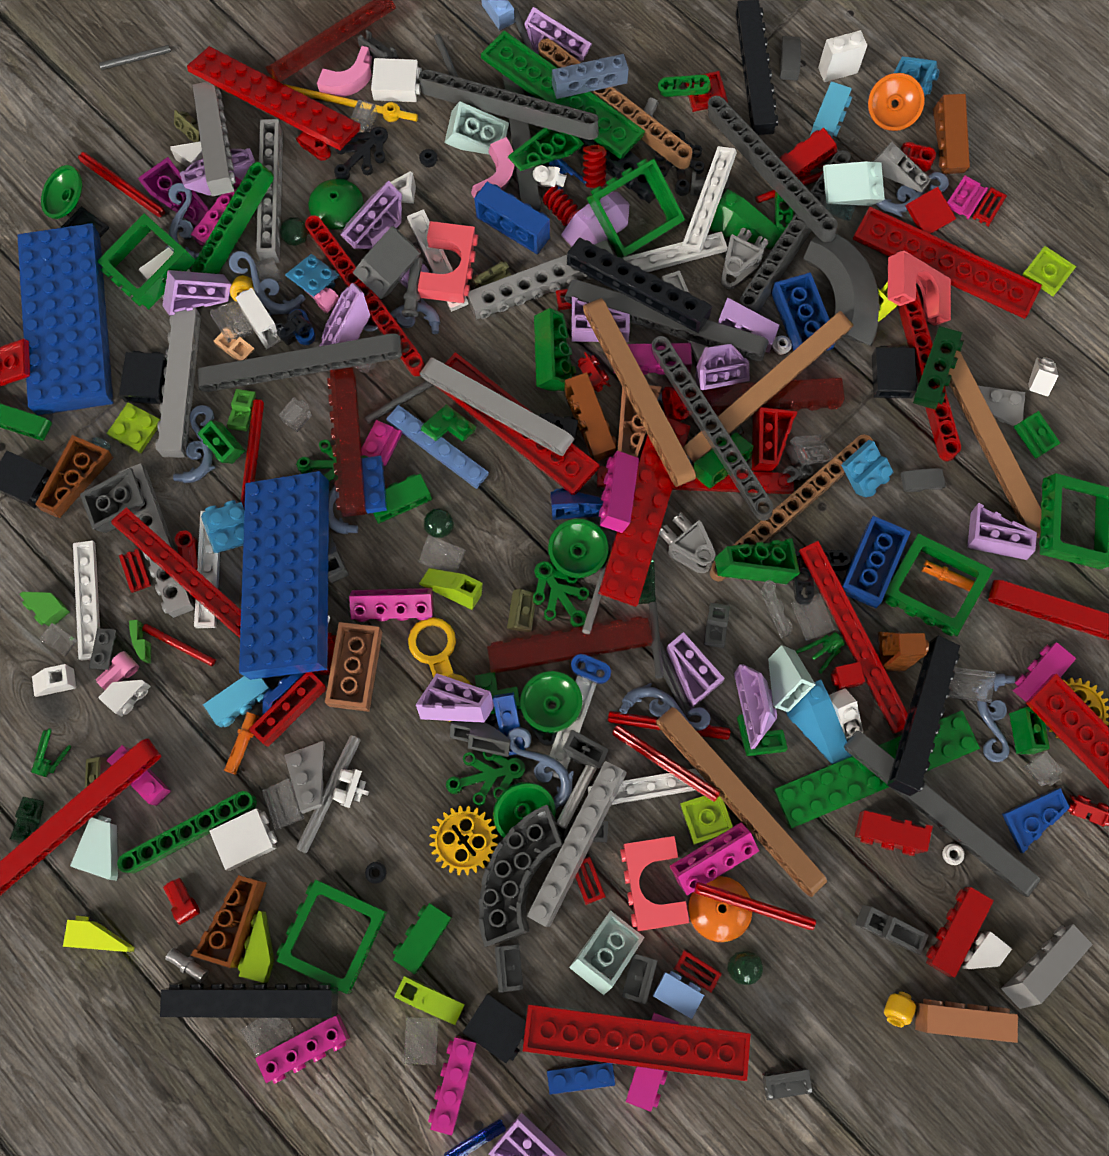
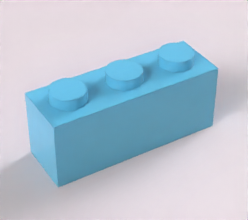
[810,81,852,138]
[203,676,270,727]

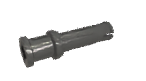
[401,257,423,317]

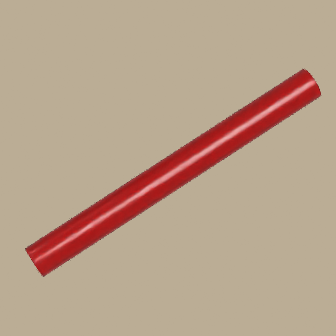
[755,171,823,203]
[142,624,216,666]

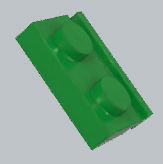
[1014,411,1060,459]

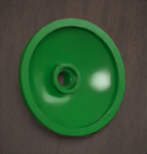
[41,165,83,219]
[308,179,364,230]
[548,519,609,578]
[520,671,583,733]
[493,782,556,838]

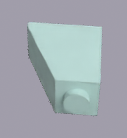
[768,645,816,712]
[70,815,118,881]

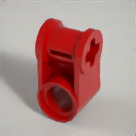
[296,132,331,161]
[901,142,936,172]
[662,387,689,422]

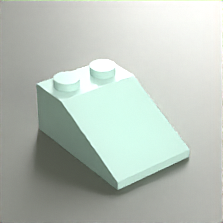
[444,101,509,155]
[823,161,885,206]
[569,910,645,995]

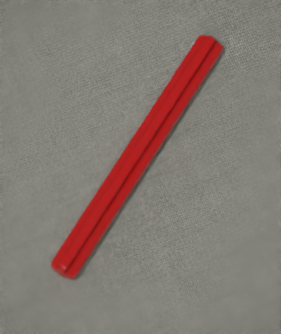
[78,152,165,218]
[240,399,264,510]
[608,711,730,740]
[612,725,720,802]
[695,882,816,930]

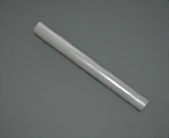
[582,563,607,634]

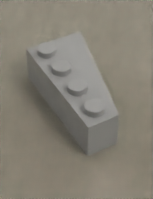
[1001,924,1093,1009]

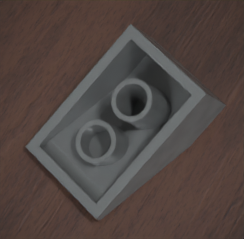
[353,226,422,299]
[80,468,145,533]

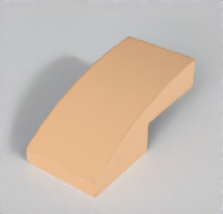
[214,328,255,361]

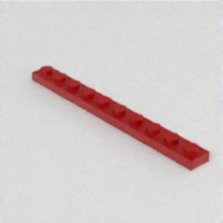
[597,466,794,494]
[111,507,241,638]
[799,541,908,734]

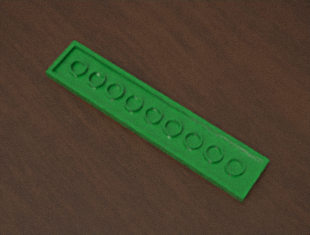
[481,30,645,159]
[773,710,980,829]

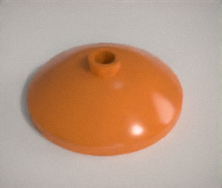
[868,73,924,131]
[688,876,753,942]

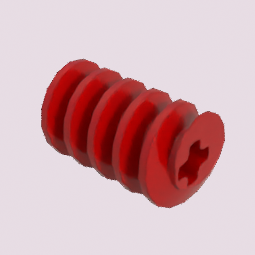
[583,145,607,188]
[542,185,581,226]

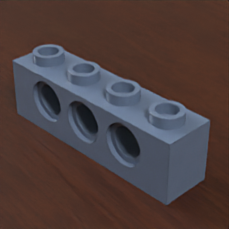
[552,54,629,99]

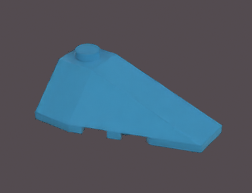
[785,679,852,764]

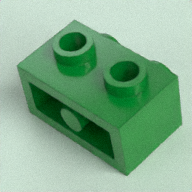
[197,420,246,464]
[1009,707,1050,754]

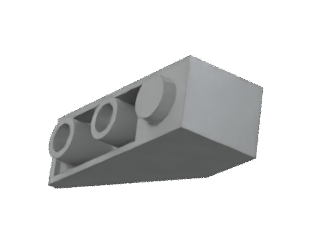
[872,142,931,192]

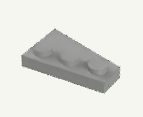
[978,386,1025,426]
[284,741,325,814]

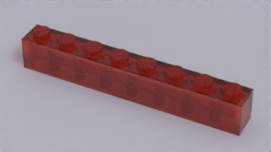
[265,0,396,83]
[327,367,367,517]
[687,378,845,416]
[487,616,652,673]

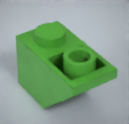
[19,592,70,628]

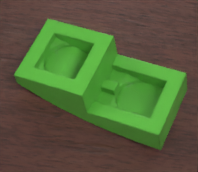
[227,389,256,432]
[129,620,151,663]

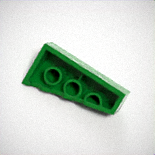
[534,308,576,391]
[715,538,800,584]

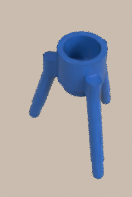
[549,158,590,194]

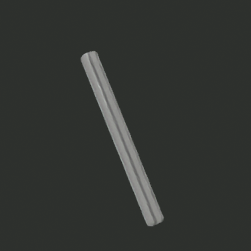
[296,735,361,853]

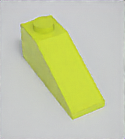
[63,916,135,952]

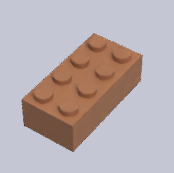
[325,622,383,712]
[915,999,1018,1043]

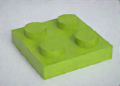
[1022,246,1076,297]
[106,402,161,453]
[680,796,733,844]

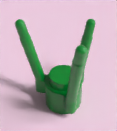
[796,632,844,674]
[30,728,71,777]

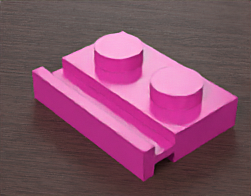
[947,175,988,220]
[359,420,402,466]

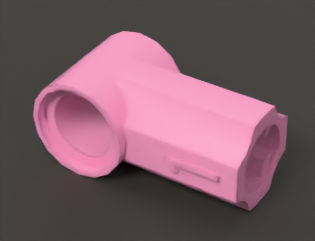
[304,287,339,314]
[95,651,139,690]

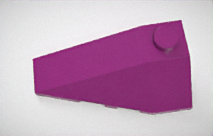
[138,157,209,226]

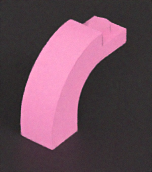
[317,46,372,97]
[471,137,515,198]

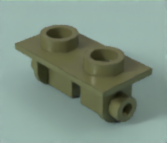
[174,110,200,142]
[471,261,511,288]

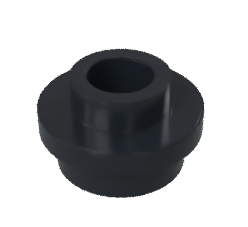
[419,149,438,168]
[365,862,387,884]

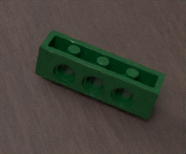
[913,326,964,410]

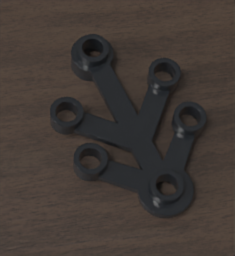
[334,127,388,180]
[655,129,704,196]

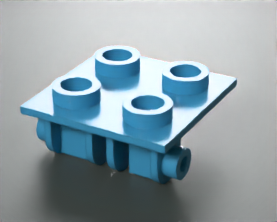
[285,254,339,297]

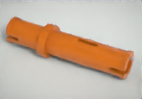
[921,560,975,592]
[223,712,260,775]

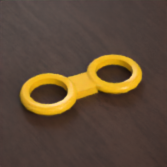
[408,617,472,722]

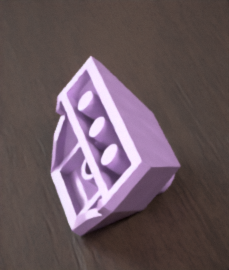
[525,7,592,62]
[180,148,255,195]
[340,181,402,249]
[561,192,630,247]
[319,283,370,346]
[695,344,750,390]
[734,664,777,749]

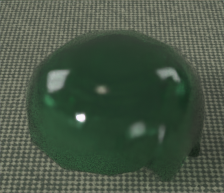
[280,217,310,246]
[423,508,454,538]
[727,951,763,985]

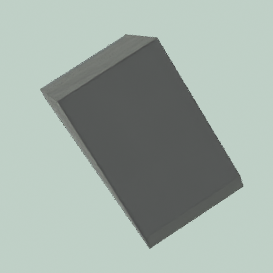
[563,730,609,768]

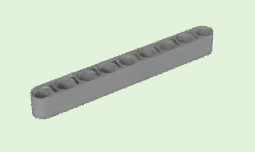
[420,358,574,456]

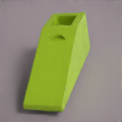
[419,568,483,610]
[238,911,275,983]
[394,975,465,1025]

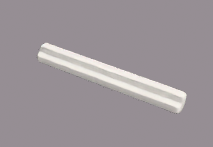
[557,765,597,828]

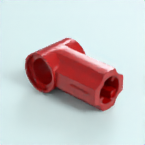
[175,531,198,570]
[163,878,200,925]

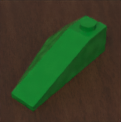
[508,128,584,171]
[709,189,783,250]

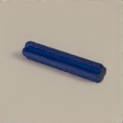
[444,1119,506,1156]

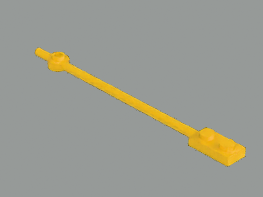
[284,84,418,122]

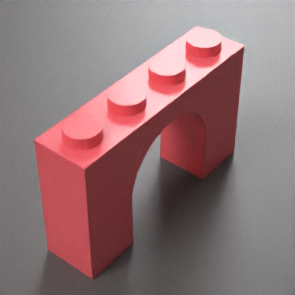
[418,221,478,303]
[888,251,951,326]
[620,836,690,931]

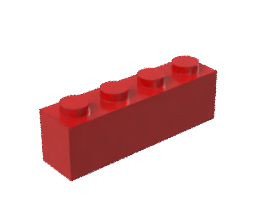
[249,672,327,747]
[926,887,994,978]

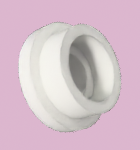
[772,336,792,355]
[942,844,964,865]

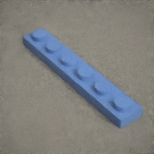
[386,405,489,489]

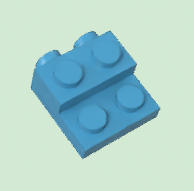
[894,56,940,98]
[841,440,894,497]
[201,500,245,554]

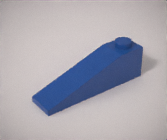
[550,488,603,520]

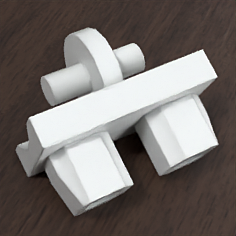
[533,165,566,187]
[332,769,369,808]

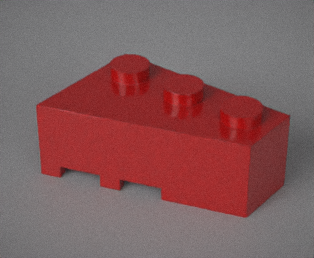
[779,128,838,180]
[752,407,797,472]
[855,810,933,856]

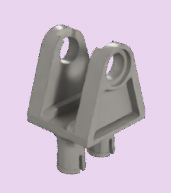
[721,228,768,289]
[659,512,715,573]

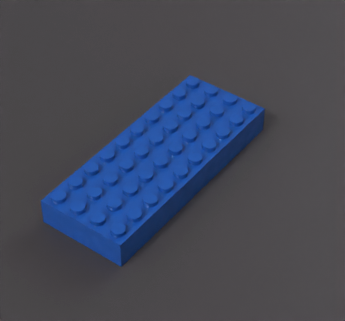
[17,223,114,415]
[239,471,329,680]

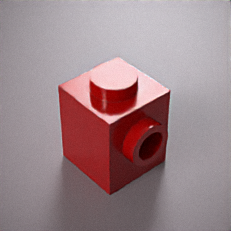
[831,662,866,691]

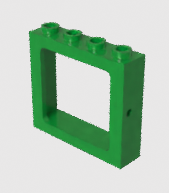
[586,158,685,258]
[97,213,196,310]
[1039,473,1109,569]
[883,533,993,637]
[276,879,387,994]

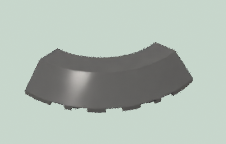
[803,234,880,346]
[478,805,564,947]

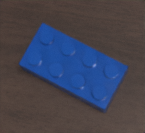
[474,181,550,255]
[771,272,836,351]
[841,516,910,608]

